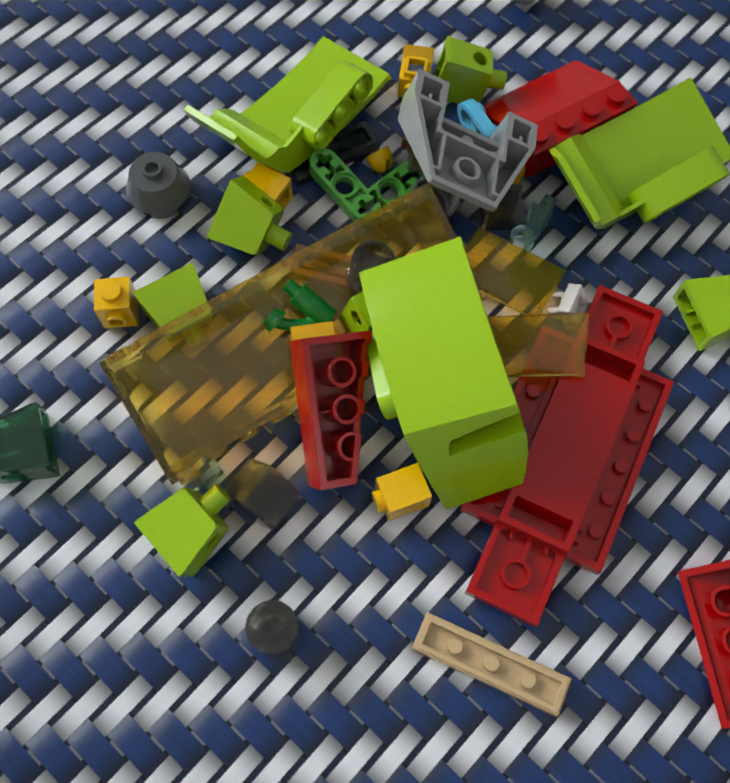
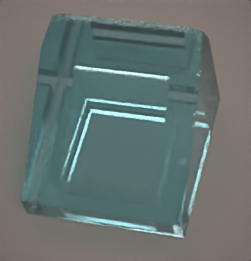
[175,448,226,494]

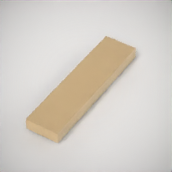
[411,612,572,717]

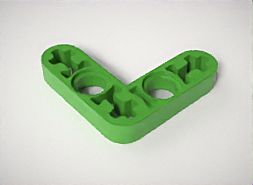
[309,148,424,228]

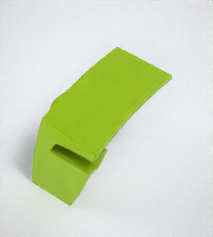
[184,36,391,173]
[549,77,730,229]
[359,236,528,509]

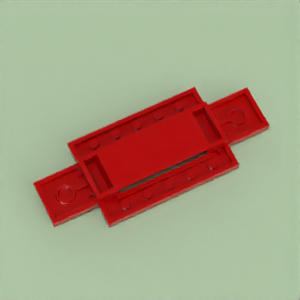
[460,285,674,627]

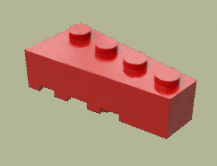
[289,330,373,490]

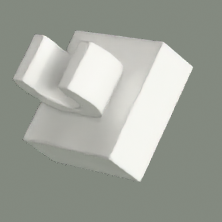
[547,283,590,332]

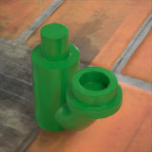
[262,278,337,332]

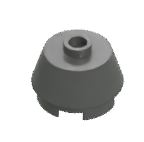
[126,152,191,219]

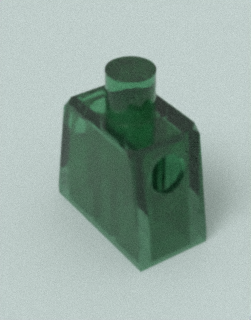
[0,402,61,484]

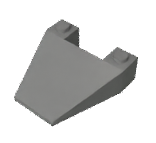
[397,69,538,212]

